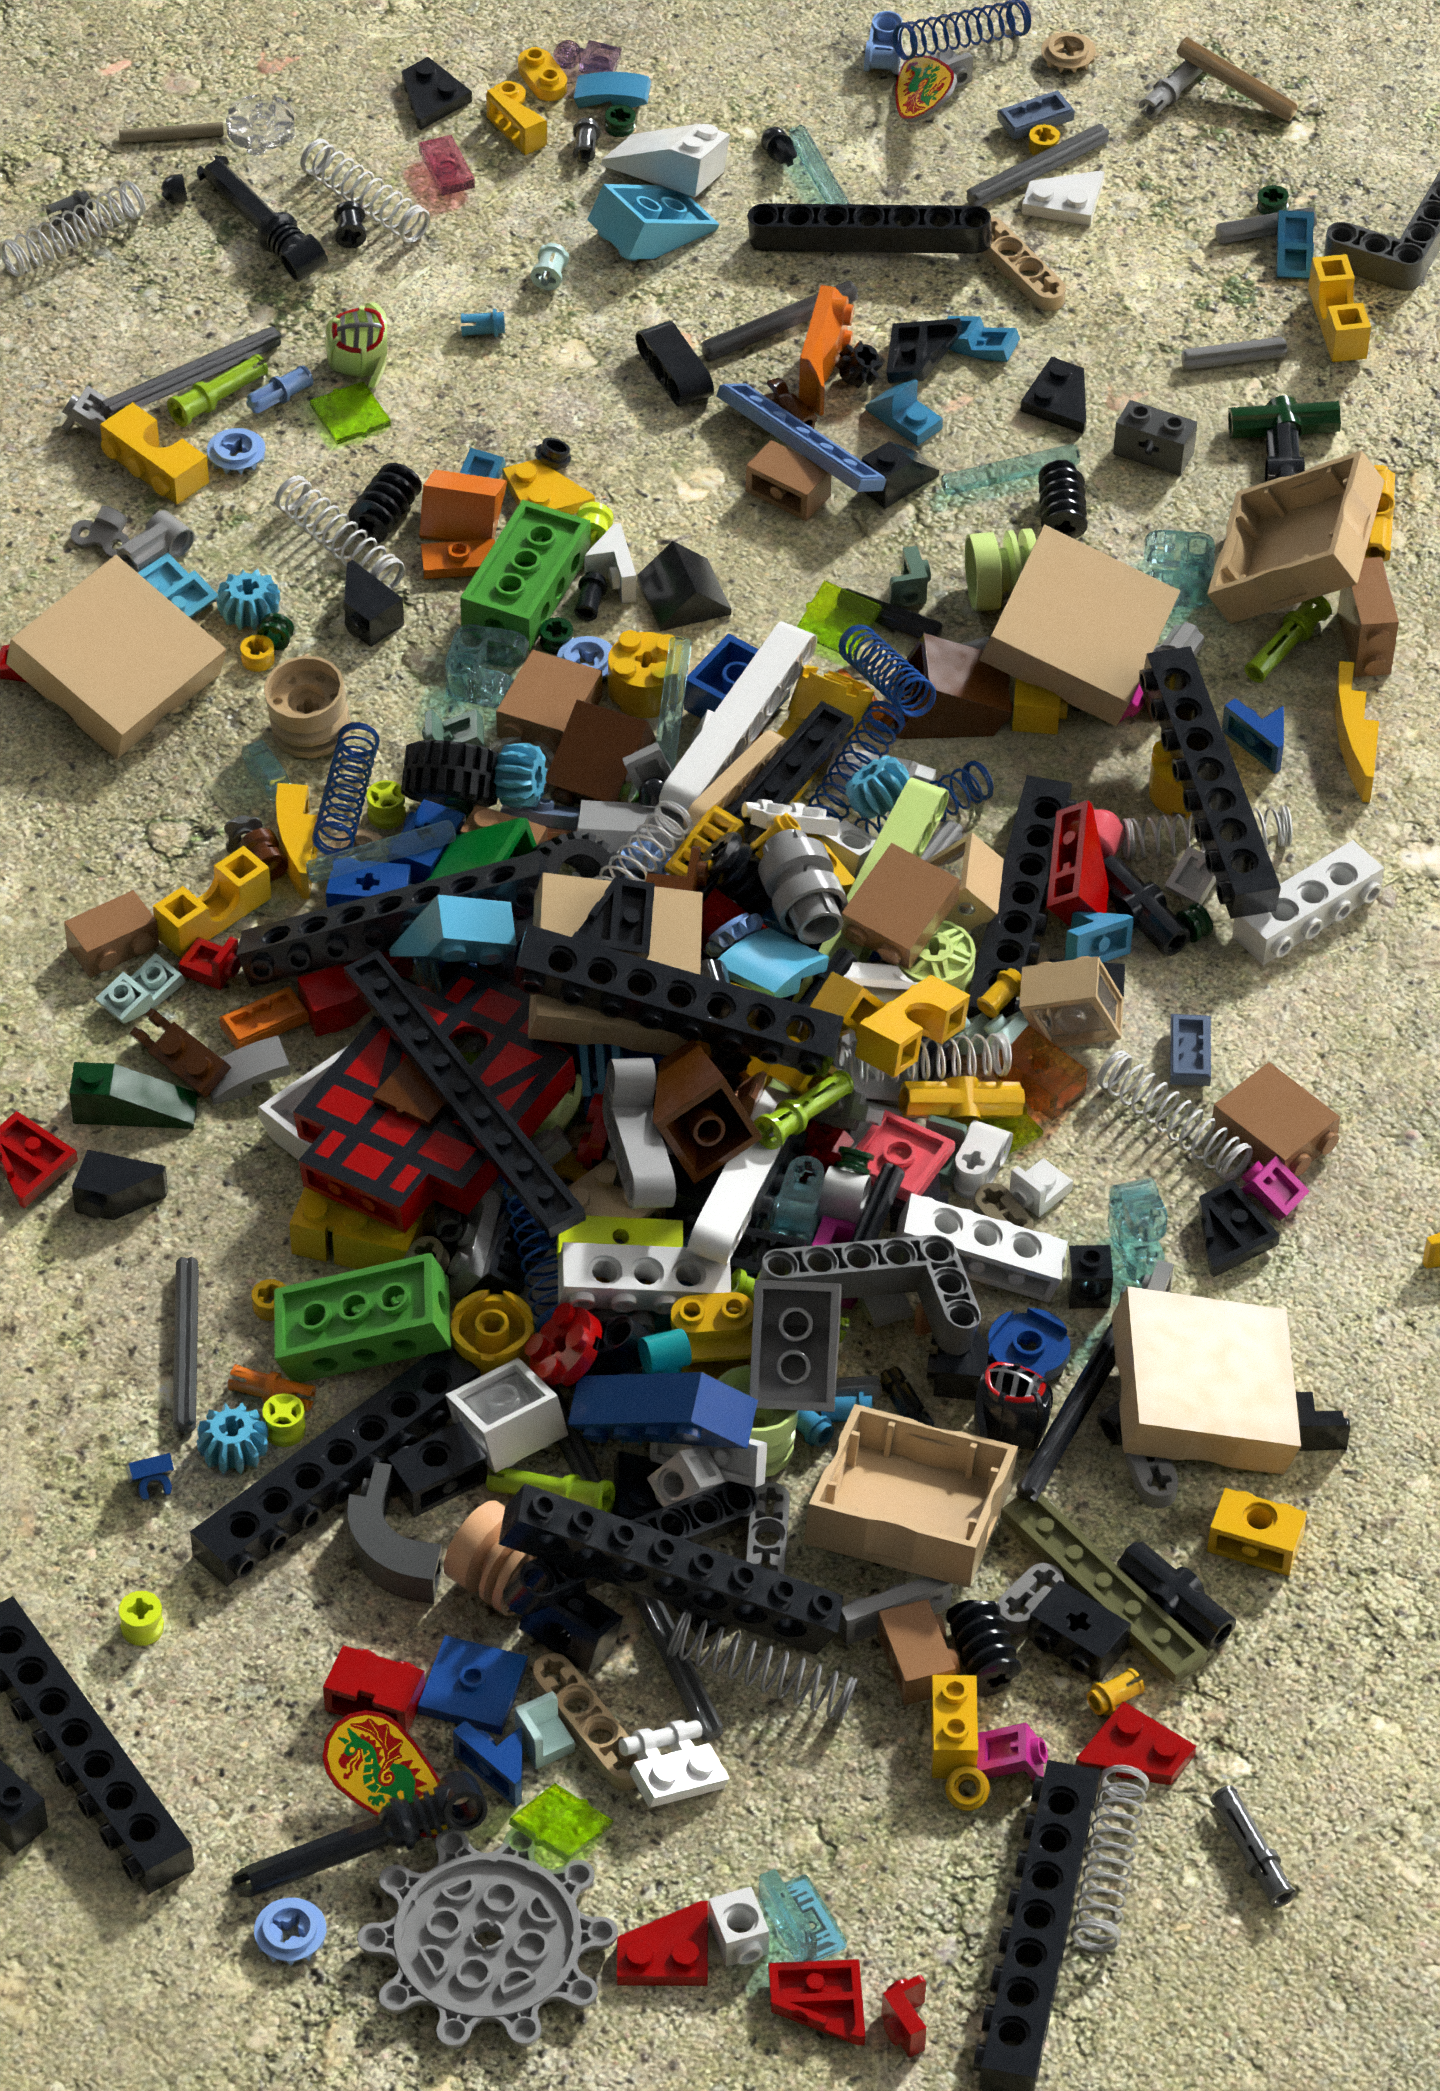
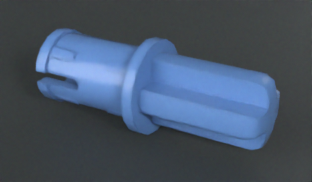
[246,365,313,414]

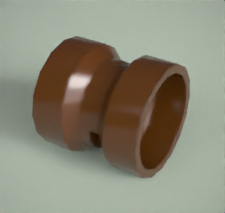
[239,828,288,882]

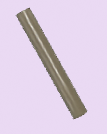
[119,122,224,144]

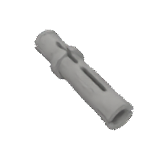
[1139,60,1203,119]

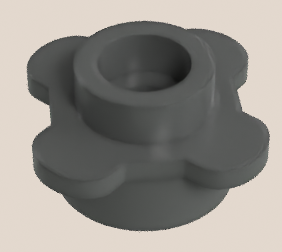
[224,815,263,854]

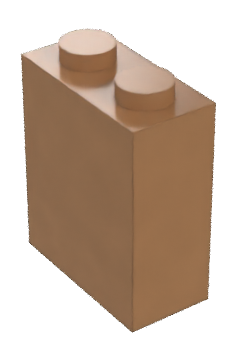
[1337,557,1399,677]
[496,649,602,755]
[841,843,960,970]
[1211,1062,1340,1177]

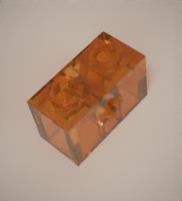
[994,1025,1088,1121]

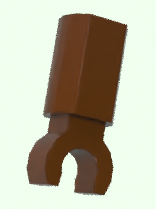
[764,378,818,429]

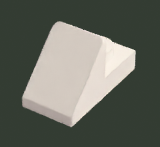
[584,523,636,604]

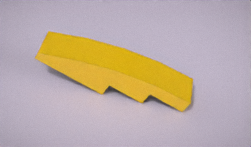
[1335,661,1379,803]

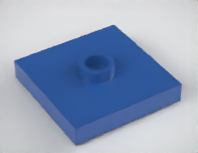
[418,1635,528,1735]

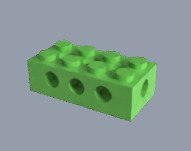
[460,499,591,651]
[274,1253,451,1383]

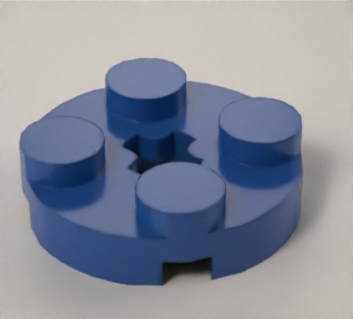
[988,1308,1071,1381]

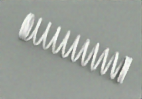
[300,139,430,243]
[0,180,146,277]
[275,475,404,590]
[592,800,693,882]
[1121,805,1293,860]
[833,1032,1012,1084]
[1097,1050,1253,1182]
[1071,1765,1149,1952]

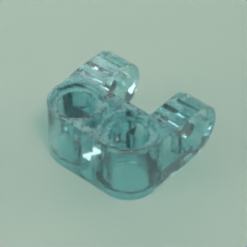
[1143,530,1215,608]
[445,624,529,708]
[770,1156,824,1246]
[1108,1177,1168,1284]

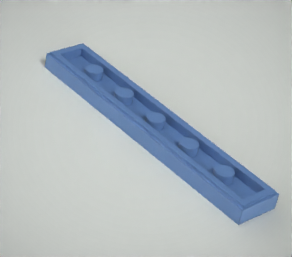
[716,383,887,492]

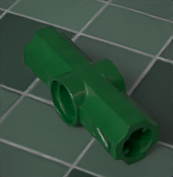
[1228,395,1341,439]

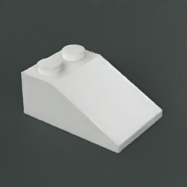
[601,124,730,197]

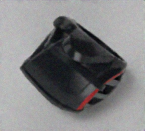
[974,1362,1053,1451]

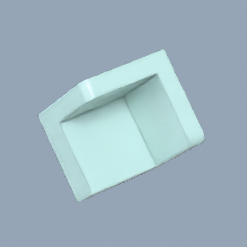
[515,1691,575,1769]

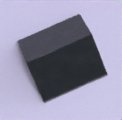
[637,541,732,631]

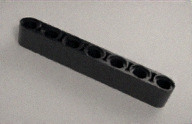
[747,203,992,254]
[503,1481,758,1615]

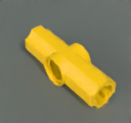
[1364,465,1395,562]
[898,1076,1025,1123]

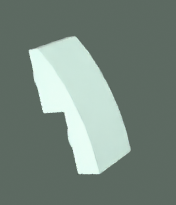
[95,953,186,1024]
[943,1011,1029,1055]

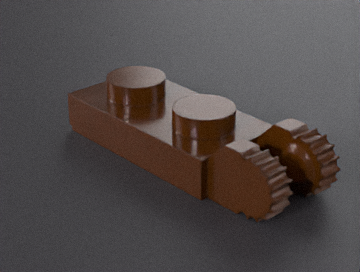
[129,1008,232,1098]

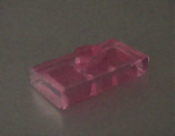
[419,135,475,196]

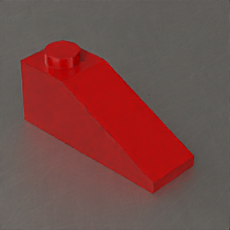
[1047,800,1109,928]
[297,951,413,1037]

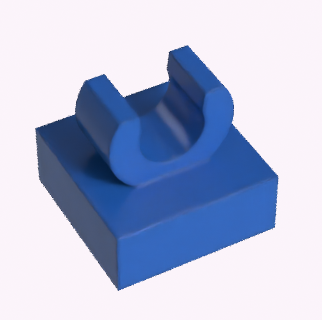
[126,1453,174,1501]

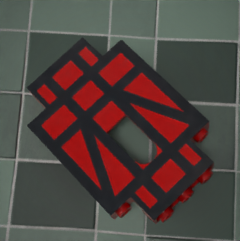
[293,963,576,1233]

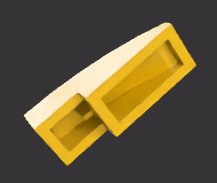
[276,783,320,899]

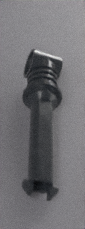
[197,155,329,282]
[232,1771,488,1897]

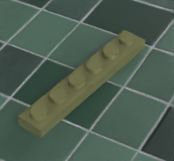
[1000,1494,1208,1685]

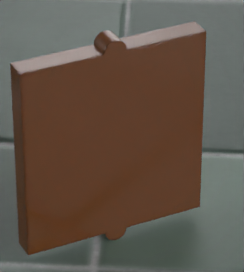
[372,1057,446,1127]

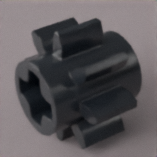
[835,341,883,389]

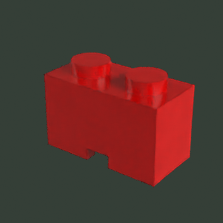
[323,1645,425,1733]

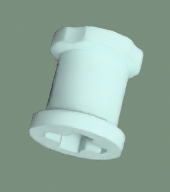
[530,243,569,290]

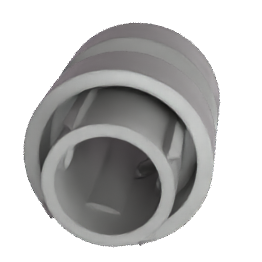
[758,829,848,944]

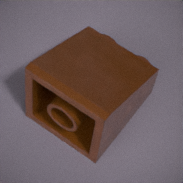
[891,633,1013,739]
[545,699,657,806]
[653,1038,763,1185]

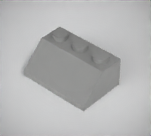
[576,800,690,879]

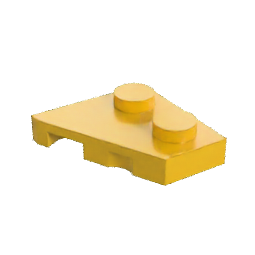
[502,459,595,515]

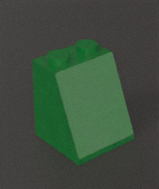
[426,817,537,881]

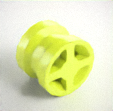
[577,502,614,547]
[367,780,406,829]
[262,1393,306,1447]
[118,1591,164,1646]

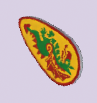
[895,55,957,122]
[322,1710,448,1839]

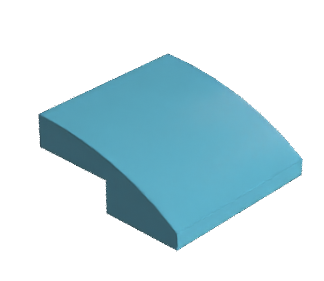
[138,552,218,618]
[717,928,829,998]

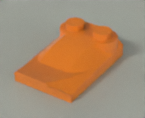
[799,285,854,416]

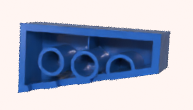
[567,1372,758,1449]

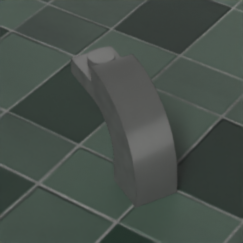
[347,1462,443,1604]

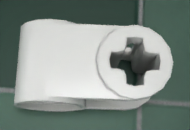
[954,1120,1013,1200]

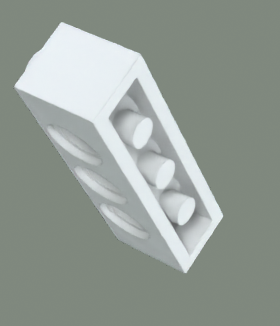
[1232,840,1384,965]
[895,1193,1068,1303]
[558,1242,731,1315]

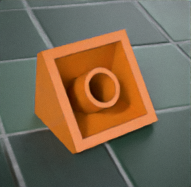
[419,469,507,542]

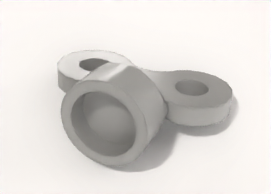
[70,506,130,558]

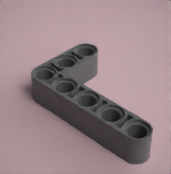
[1324,171,1440,291]
[754,1235,981,1355]

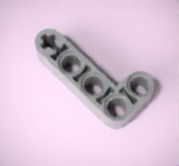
[602,1058,676,1209]

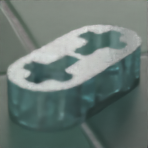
[242,739,291,803]

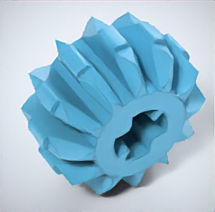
[217,569,281,631]
[493,743,547,809]
[845,755,910,819]
[197,1402,269,1475]

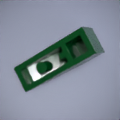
[69,1062,198,1129]

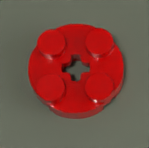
[575,1090,608,1170]
[525,1303,602,1389]

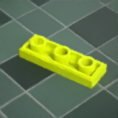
[557,1215,683,1258]

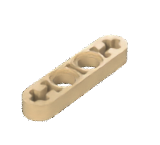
[982,216,1066,311]
[683,730,787,830]
[533,1653,639,1790]

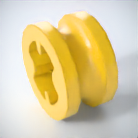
[1028,124,1060,156]
[240,634,275,672]
[251,1279,286,1321]

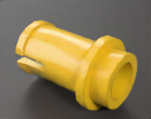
[750,813,801,859]
[977,968,1022,1018]
[1087,1668,1145,1716]

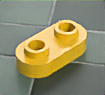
[518,47,567,101]
[670,1292,754,1341]

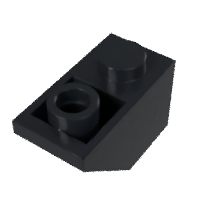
[927,1331,990,1401]

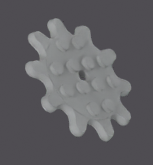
[357,1826,618,2050]

